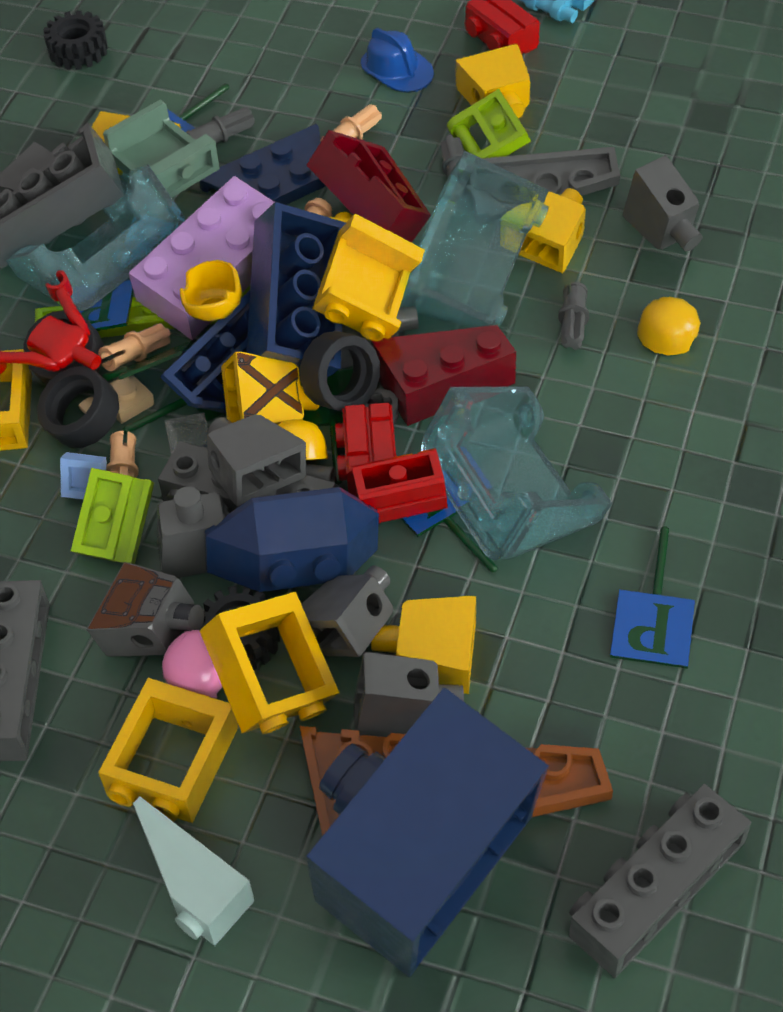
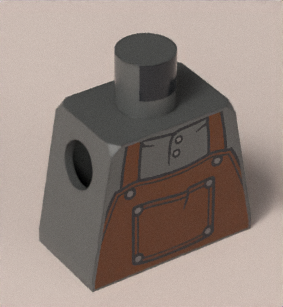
[86,562,204,657]

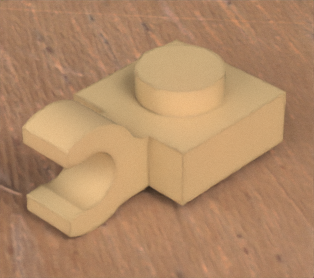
[79,375,155,424]

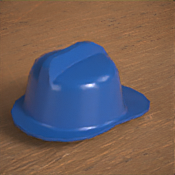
[360,28,434,92]

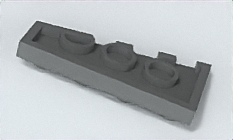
[470,147,620,227]

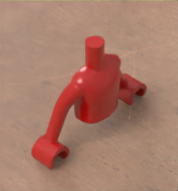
[0,270,102,374]

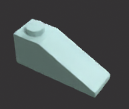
[133,796,255,946]

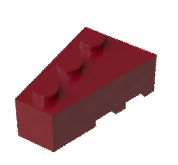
[306,130,431,243]
[371,325,516,426]

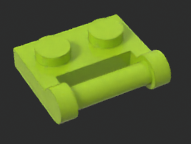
[447,89,531,159]

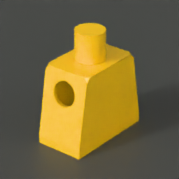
[456,44,530,118]
[501,188,586,274]
[371,596,476,694]

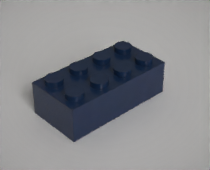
[247,202,346,378]

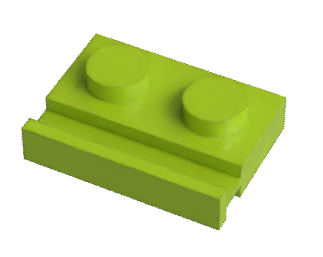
[71,468,155,564]

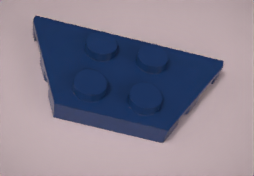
[199,124,326,205]

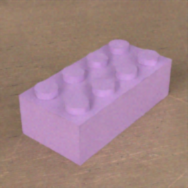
[129,176,274,340]

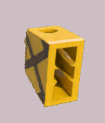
[221,352,319,425]

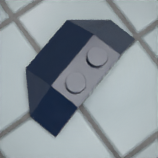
[160,291,250,414]
[205,487,379,592]

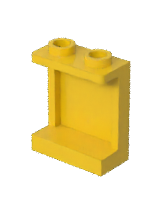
[312,214,425,341]

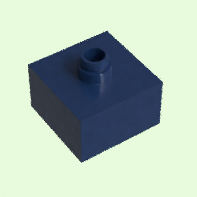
[306,687,549,978]

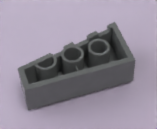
[0,122,125,270]

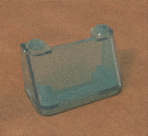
[400,151,549,328]
[5,164,185,311]
[421,387,613,561]

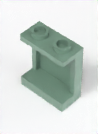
[103,100,219,204]

